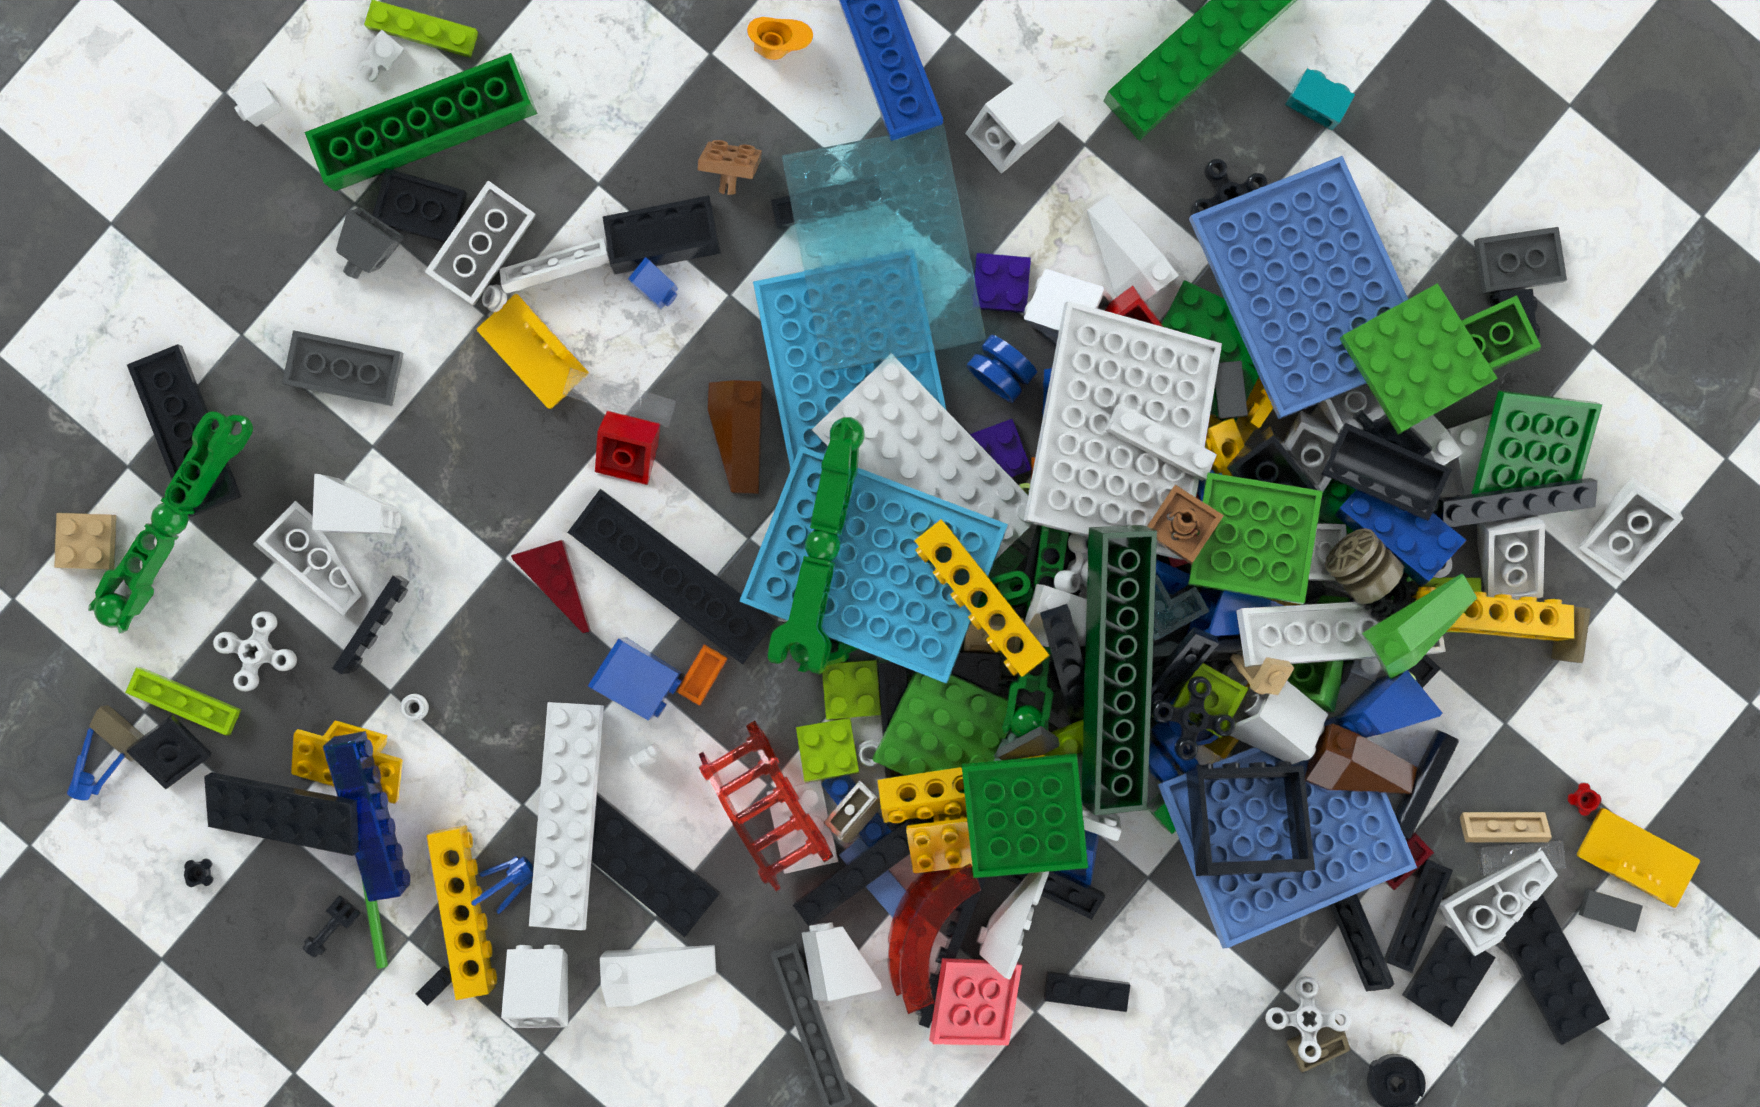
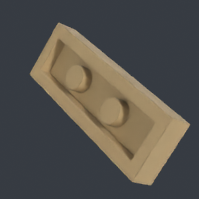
[1460,812,1552,842]

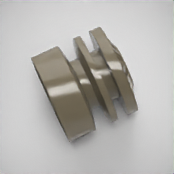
[1325,528,1404,604]

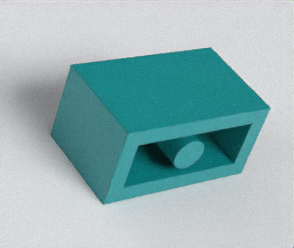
[1285,68,1355,131]

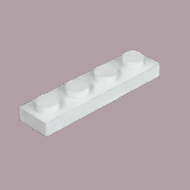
[499,238,610,294]
[1105,404,1217,481]

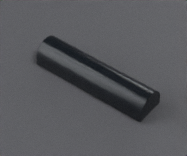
[1395,730,1459,838]

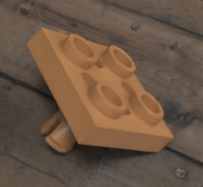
[698,140,762,195]
[1147,485,1224,564]

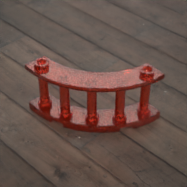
[698,720,834,891]
[887,863,981,1014]

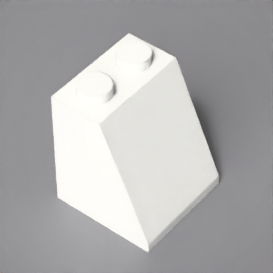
[965,73,1065,174]
[1024,269,1113,339]
[312,474,401,534]
[1230,681,1328,764]
[802,922,882,1001]
[501,945,568,1028]

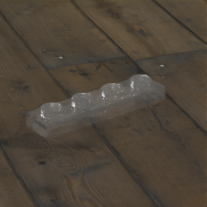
[562,368,677,427]

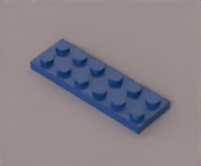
[839,0,943,141]

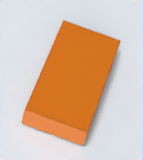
[676,644,728,706]

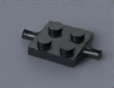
[1353,410,1432,457]
[951,651,1018,695]

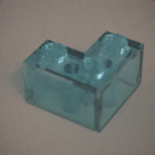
[1153,575,1209,641]

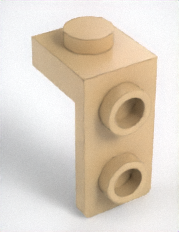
[1230,654,1294,695]

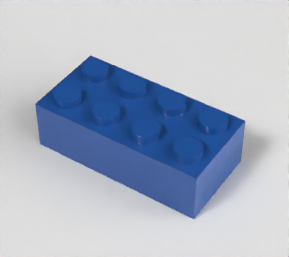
[1335,490,1466,587]

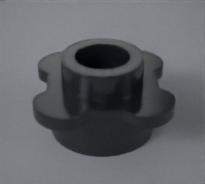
[184,858,214,887]

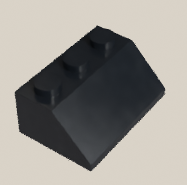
[1227,426,1324,501]

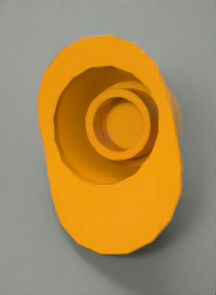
[747,17,813,60]

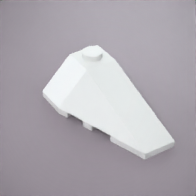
[253,501,362,616]
[1024,584,1087,647]
[976,872,1049,980]
[600,945,716,1007]

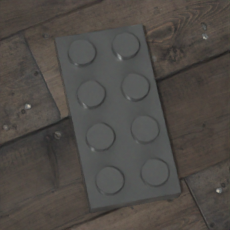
[282,330,404,406]

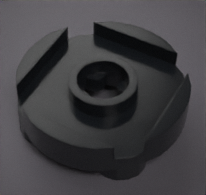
[1367,1054,1426,1107]

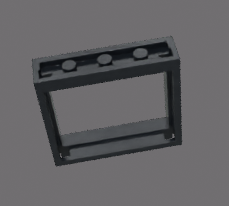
[1186,761,1315,876]

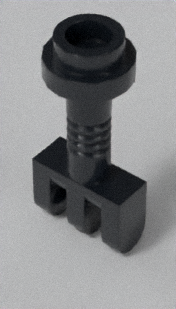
[303,895,361,958]

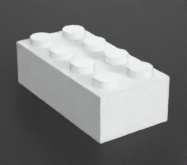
[425,181,535,306]

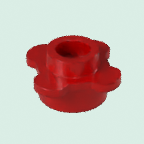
[1568,783,1602,816]

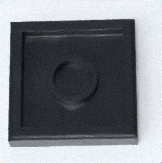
[126,714,211,789]

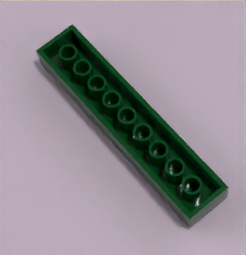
[1081,525,1157,815]

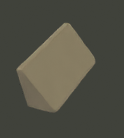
[1551,607,1591,663]
[89,705,144,762]
[823,781,881,844]
[1287,1019,1351,1073]

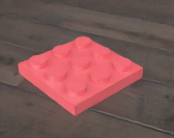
[929,958,1022,1046]

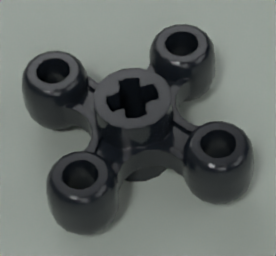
[1190,159,1268,215]
[1151,676,1236,760]

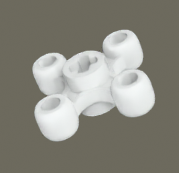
[1054,533,1089,599]
[213,611,297,692]
[1265,976,1351,1063]

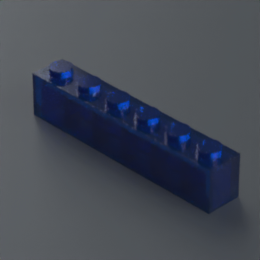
[323,731,410,902]

